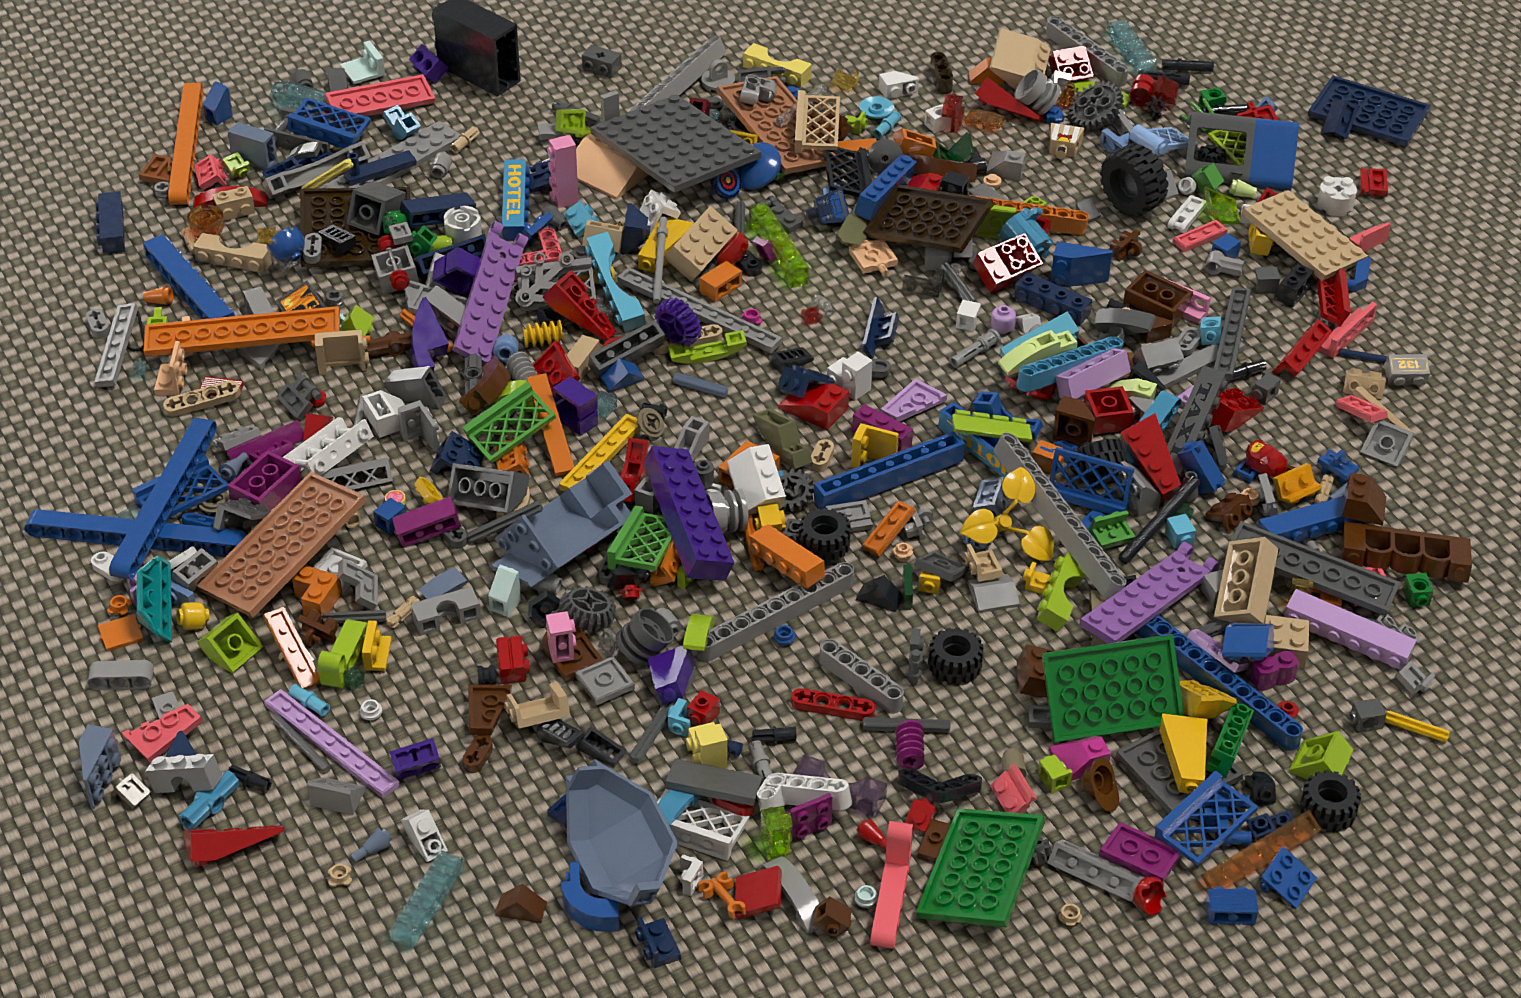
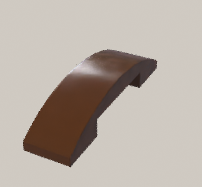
[908,153,978,182]

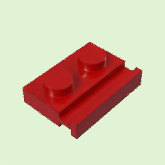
[1360,167,1388,197]

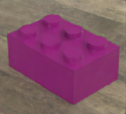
[228,450,301,511]

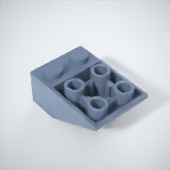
[79,724,121,809]

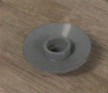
[868,139,903,174]

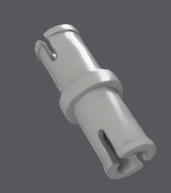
[748,740,773,784]

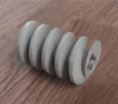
[506,352,538,381]

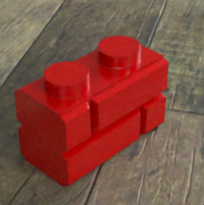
[496,635,530,684]

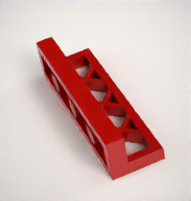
[1316,268,1351,327]
[1272,319,1333,377]

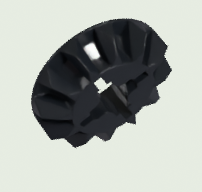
[1198,144,1226,164]

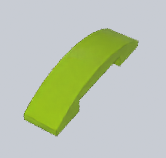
[668,330,747,364]
[683,614,716,651]

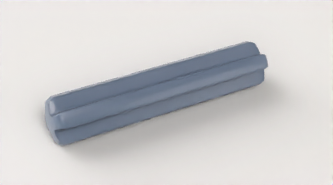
[673,373,728,398]

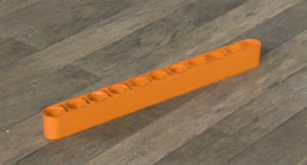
[168,82,203,205]

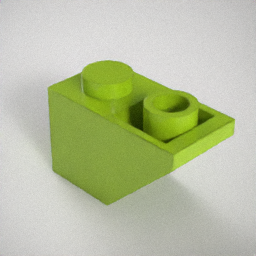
[341,305,375,336]

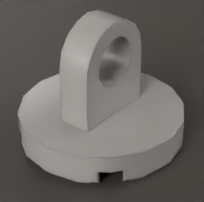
[701,59,735,93]

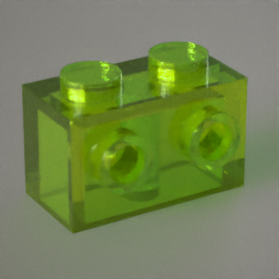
[760,806,792,860]

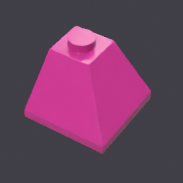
[1049,736,1111,781]

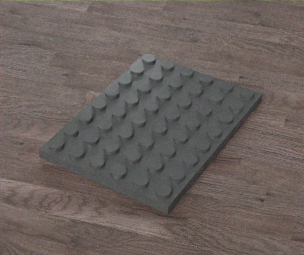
[590,95,761,193]

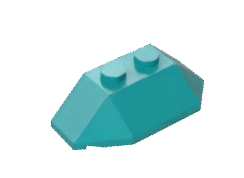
[136,556,172,642]

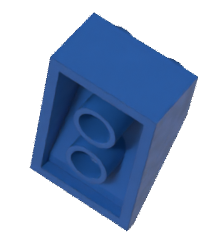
[1051,241,1113,287]

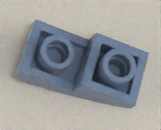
[419,567,468,599]

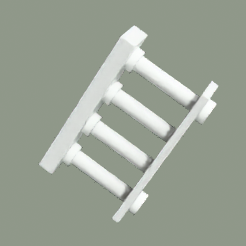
[283,417,374,476]

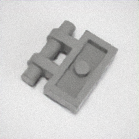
[213,425,261,451]

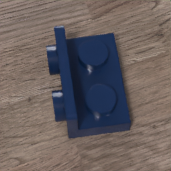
[635,917,681,968]

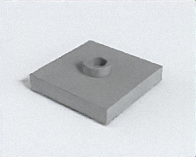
[575,656,635,705]

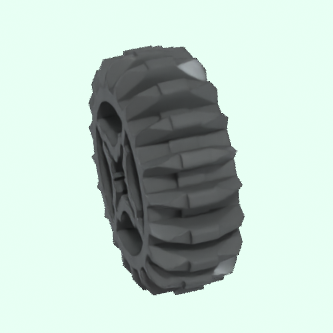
[559,585,616,633]

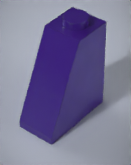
[648,645,696,705]

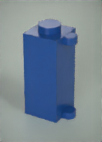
[1177,440,1225,494]

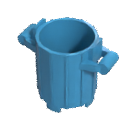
[997,207,1054,259]

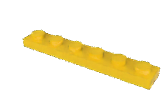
[559,414,640,492]

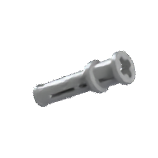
[949,329,1001,368]

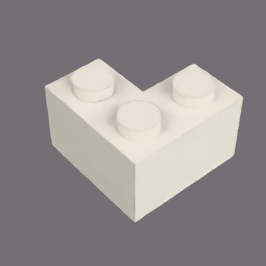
[827,352,872,400]

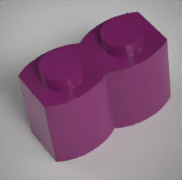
[1250,651,1299,691]

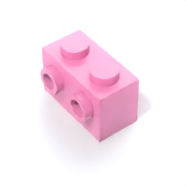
[546,611,576,663]

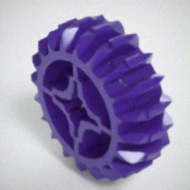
[654,298,702,347]

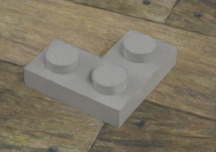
[338,558,378,610]

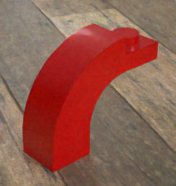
[620,437,650,502]

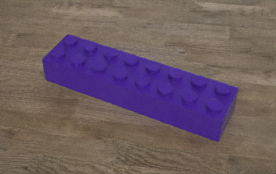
[643,446,735,581]

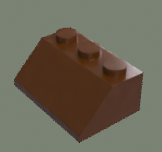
[1123,270,1193,327]

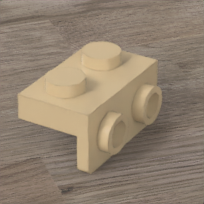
[213,186,255,222]
[1343,368,1386,399]
[964,544,1003,582]

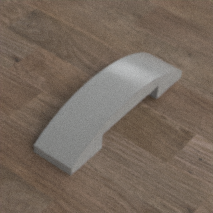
[762,856,819,934]

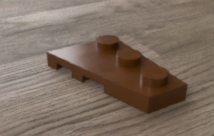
[468,684,512,735]

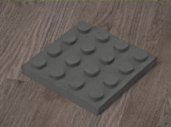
[1116,716,1243,813]

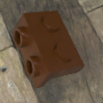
[1205,493,1254,532]

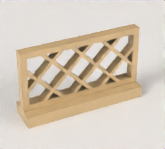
[795,90,840,153]

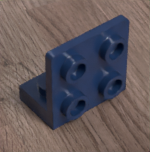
[429,431,484,474]

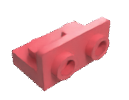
[194,154,227,190]

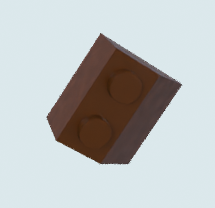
[1052,395,1095,446]
[1341,472,1387,526]

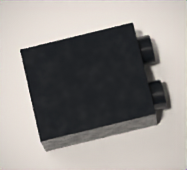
[432,0,521,97]

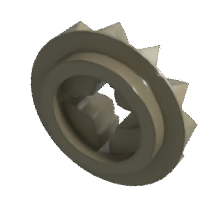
[636,408,664,439]
[198,491,230,515]

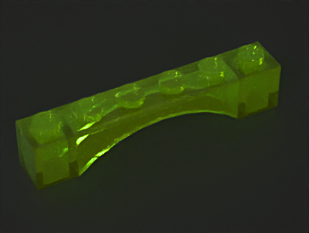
[749,202,809,288]

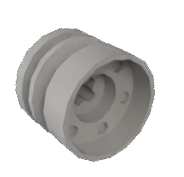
[1014,69,1061,116]
[706,489,748,534]

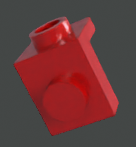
[905,798,938,833]

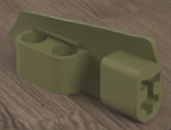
[835,202,871,247]

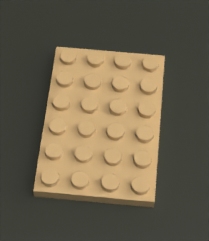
[1241,190,1368,281]

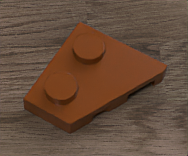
[139,154,172,184]

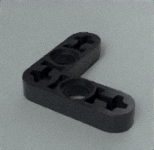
[897,769,982,803]

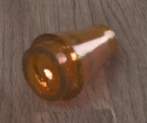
[1058,83,1075,107]

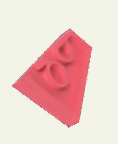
[122,704,203,763]

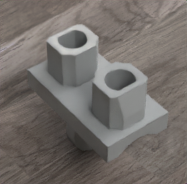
[903,500,933,540]

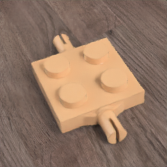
[849,239,898,277]

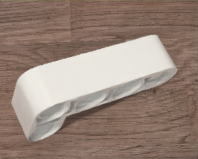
[757,773,852,817]

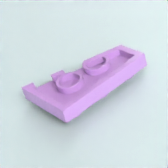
[881,378,947,422]
[1187,629,1252,673]

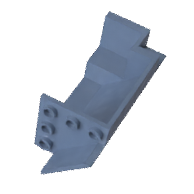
[489,460,632,587]

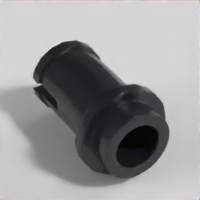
[641,402,667,418]

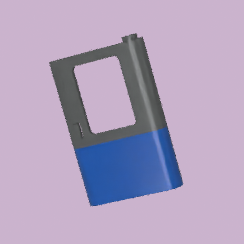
[1184,111,1299,191]

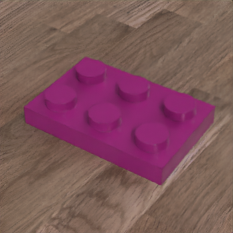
[1099,822,1181,883]

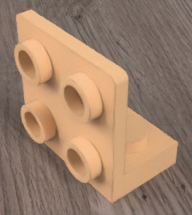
[154,341,187,396]

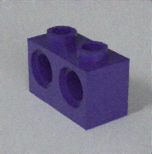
[409,44,449,83]
[390,738,441,781]

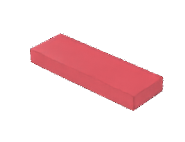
[1173,220,1228,252]
[1336,395,1388,423]

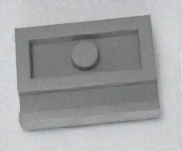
[1258,473,1278,517]
[826,500,873,532]

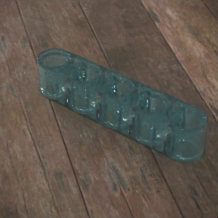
[1107,20,1157,73]
[389,850,465,948]

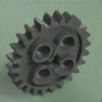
[1068,80,1124,130]

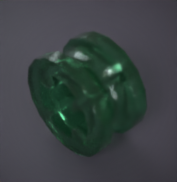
[343,667,365,689]

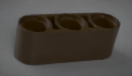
[930,52,953,94]

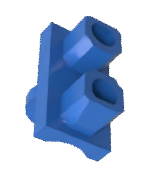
[1317,449,1359,485]

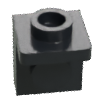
[528,590,560,627]

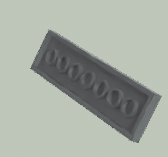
[1226,521,1400,616]

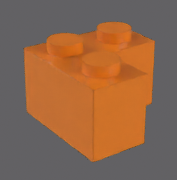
[292,565,342,622]

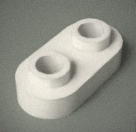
[91,552,124,581]

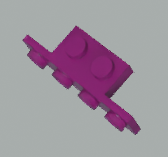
[227,420,304,462]

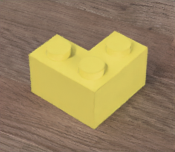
[686,722,728,769]

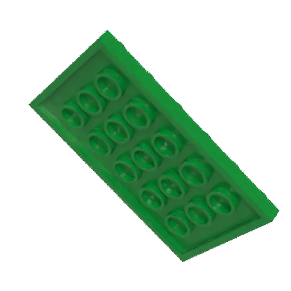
[1041,634,1184,742]
[916,808,1045,928]

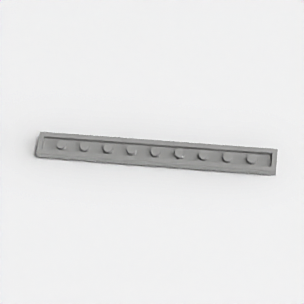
[617,267,782,353]

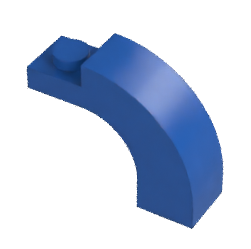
[973,391,1043,438]
[561,862,619,932]

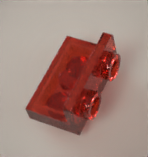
[941,94,965,133]

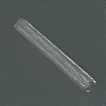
[775,84,827,127]

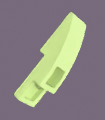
[998,330,1077,376]

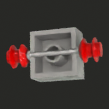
[371,235,419,294]

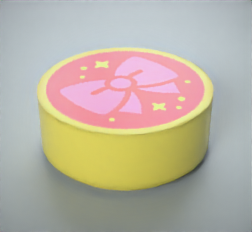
[385,490,406,505]

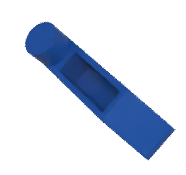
[1347,257,1371,291]

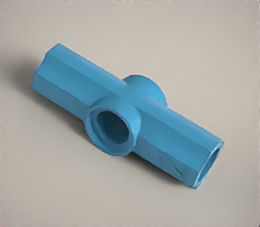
[179,771,240,830]

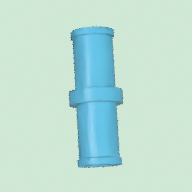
[873,111,902,139]
[288,684,330,716]

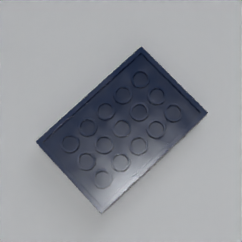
[1308,75,1431,147]

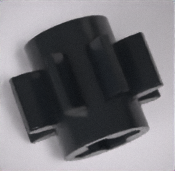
[1145,96,1167,117]

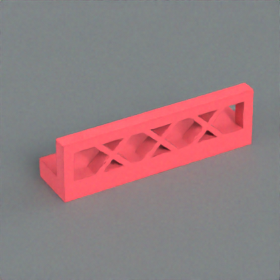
[1317,302,1377,359]

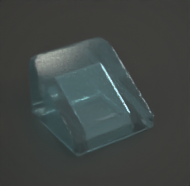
[597,390,617,418]

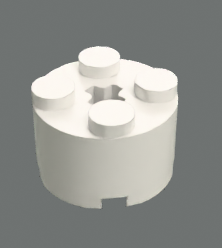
[1317,176,1357,217]
[444,206,482,244]

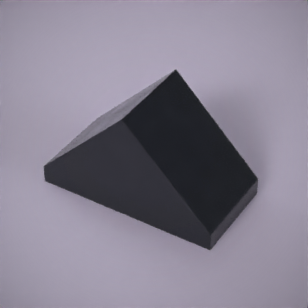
[856,575,903,612]

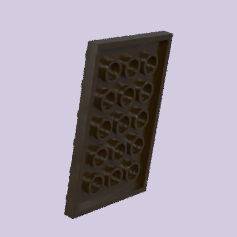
[863,184,994,253]

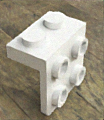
[640,190,681,234]

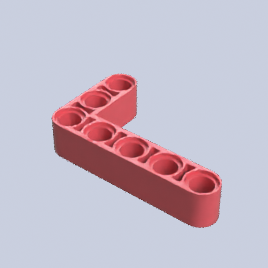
[501,228,562,281]
[870,821,913,949]

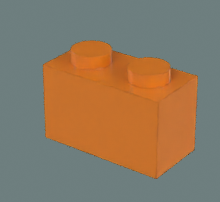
[700,261,742,302]

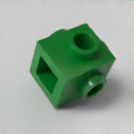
[405,225,438,257]

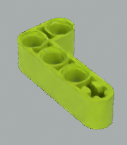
[318,619,368,689]

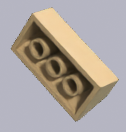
[1214,537,1279,624]

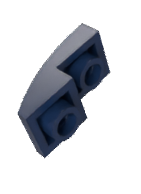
[1246,810,1299,840]

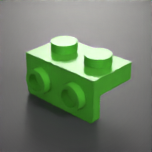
[1088,510,1136,549]

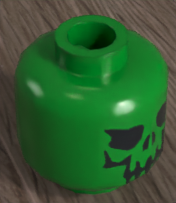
[382,210,407,235]

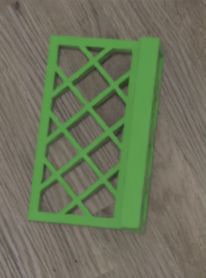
[462,382,556,464]
[607,506,673,571]

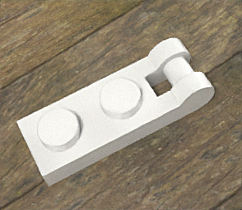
[1168,195,1207,233]

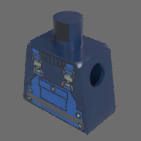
[805,187,849,225]

